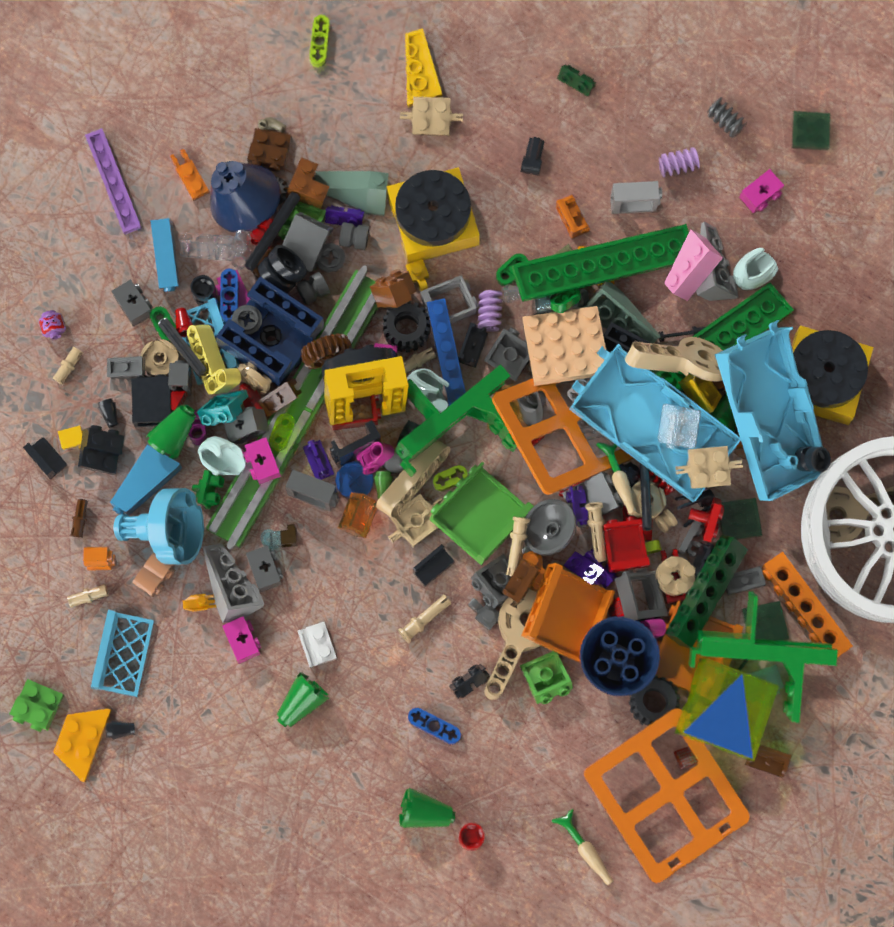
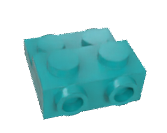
[197,389,248,426]

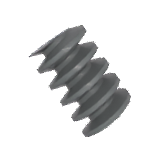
[707,97,747,138]

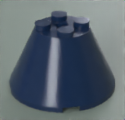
[210,161,281,233]
[580,617,660,696]

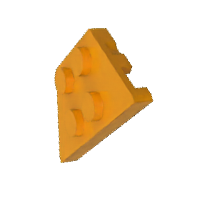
[53,709,112,783]

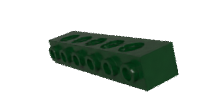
[665,535,748,648]

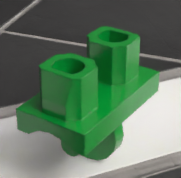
[191,470,225,509]

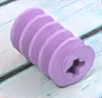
[659,147,700,177]
[478,290,502,332]

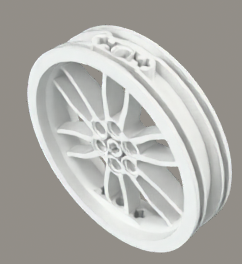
[801,436,894,623]

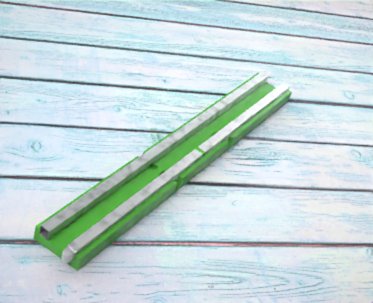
[206,266,379,550]

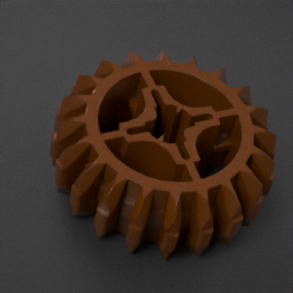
[301,333,352,369]

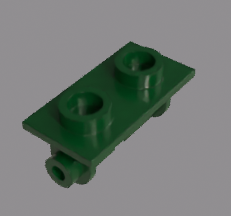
[557,64,597,97]

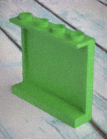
[430,462,534,566]

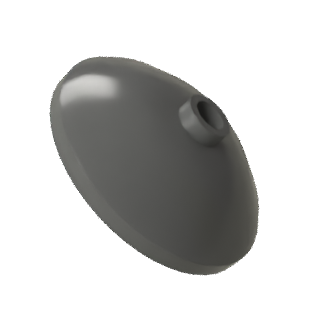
[524,499,576,555]

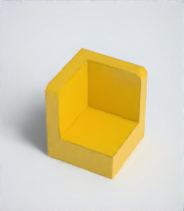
[58,425,83,450]

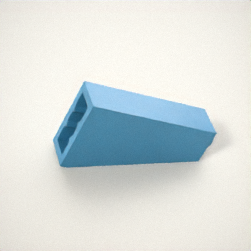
[150,218,179,292]
[110,444,182,515]

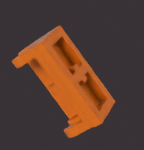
[555,195,590,239]

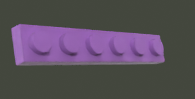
[85,129,141,235]

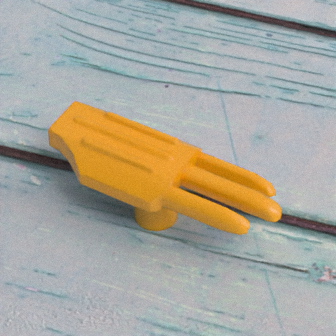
[183,594,217,612]

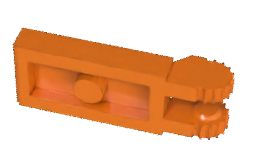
[170,149,210,201]

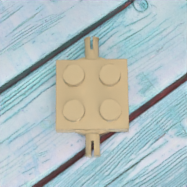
[400,97,463,136]
[675,446,743,489]
[388,494,443,548]

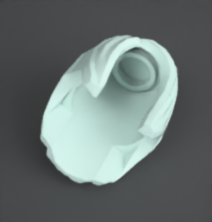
[733,248,778,290]
[407,369,450,413]
[198,436,246,476]

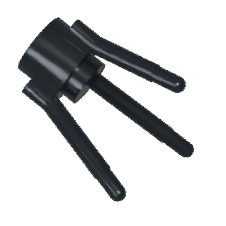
[675,489,715,527]

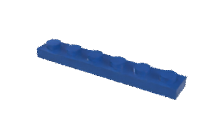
[426,298,466,406]

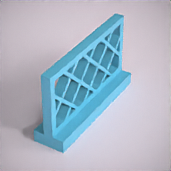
[182,298,240,385]
[90,610,154,697]

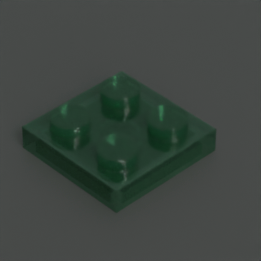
[791,111,830,150]
[720,498,763,540]
[741,601,789,640]

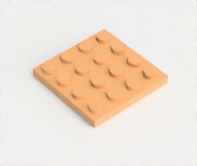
[522,306,606,386]

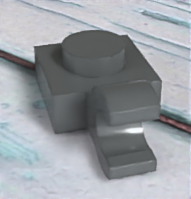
[468,598,499,631]

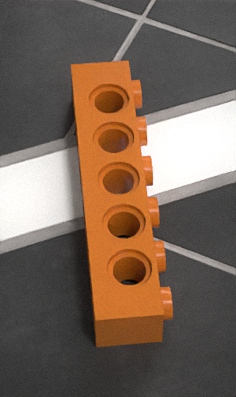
[761,551,853,658]

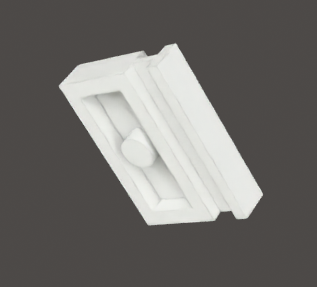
[298,622,337,668]

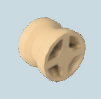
[654,509,678,533]

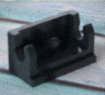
[458,322,488,368]

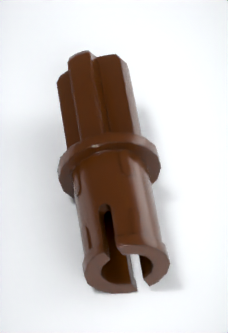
[70,499,88,538]

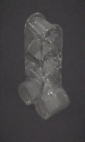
[178,229,252,270]

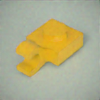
[405,259,429,292]

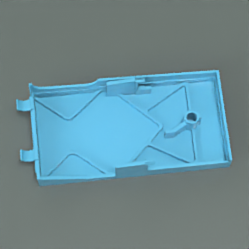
[715,320,823,501]
[569,344,741,502]

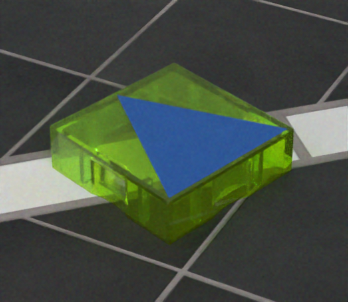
[675,658,779,761]

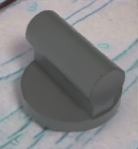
[573,288,589,308]

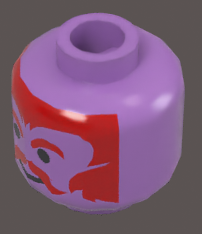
[39,310,66,340]

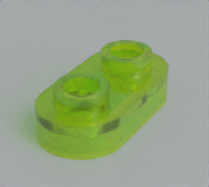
[269,413,295,451]

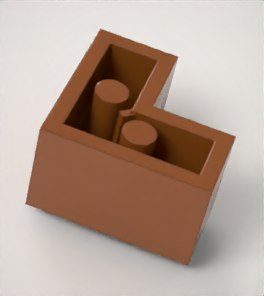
[285,157,330,209]
[369,269,417,308]

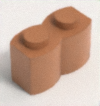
[132,552,176,597]

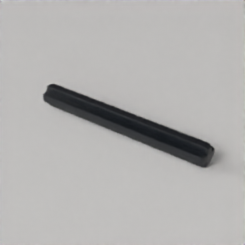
[244,192,300,271]

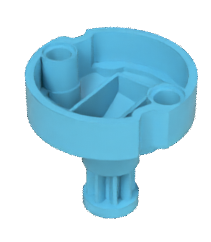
[113,488,204,565]

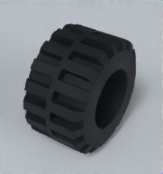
[383,301,430,352]
[629,676,680,726]

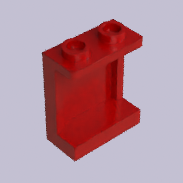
[603,517,650,573]

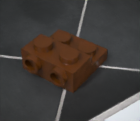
[247,128,292,172]

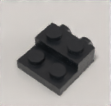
[78,425,124,475]

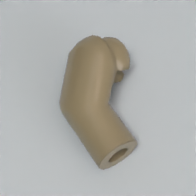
[258,117,286,133]

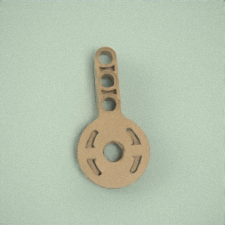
[625,337,723,381]
[826,486,894,543]
[484,590,541,700]

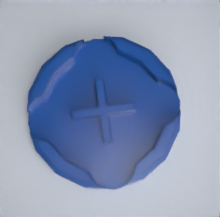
[335,461,374,500]

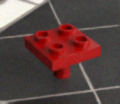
[688,497,724,542]

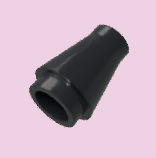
[97,398,119,428]
[106,720,135,740]

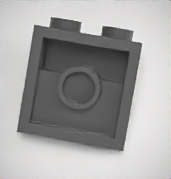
[484,327,530,381]
[470,554,512,609]

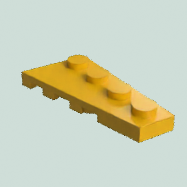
[405,28,443,107]

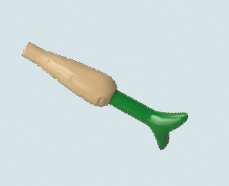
[596,442,636,515]
[551,809,613,886]

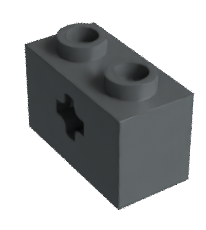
[111,279,153,327]
[168,360,193,396]
[224,407,269,444]
[246,545,283,592]

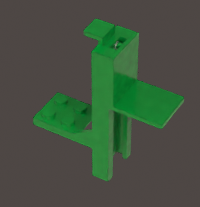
[394,364,518,477]
[689,591,838,723]

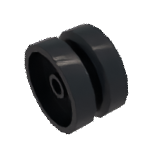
[258,245,307,294]

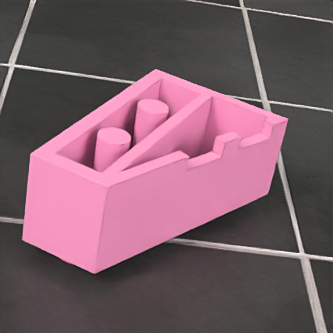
[665,230,723,301]

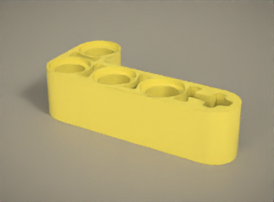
[187,324,241,394]

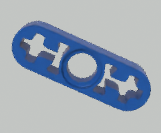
[220,268,238,323]
[408,708,461,745]

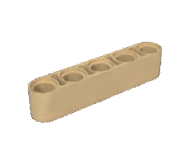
[376,440,450,518]

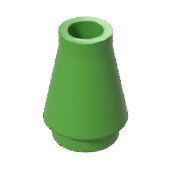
[374,471,393,499]

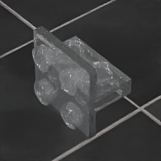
[658,404,701,449]

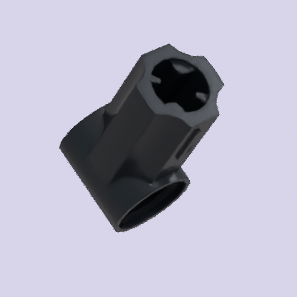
[520,137,545,176]

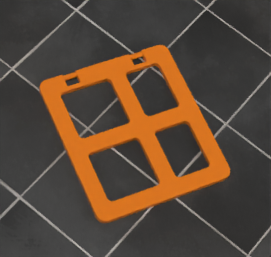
[492,378,634,495]
[584,708,750,883]

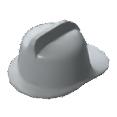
[517,391,546,426]

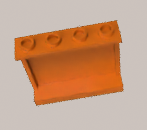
[521,563,615,663]
[655,601,744,702]

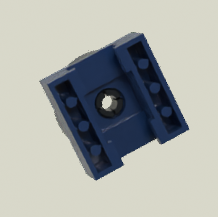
[216,277,324,387]

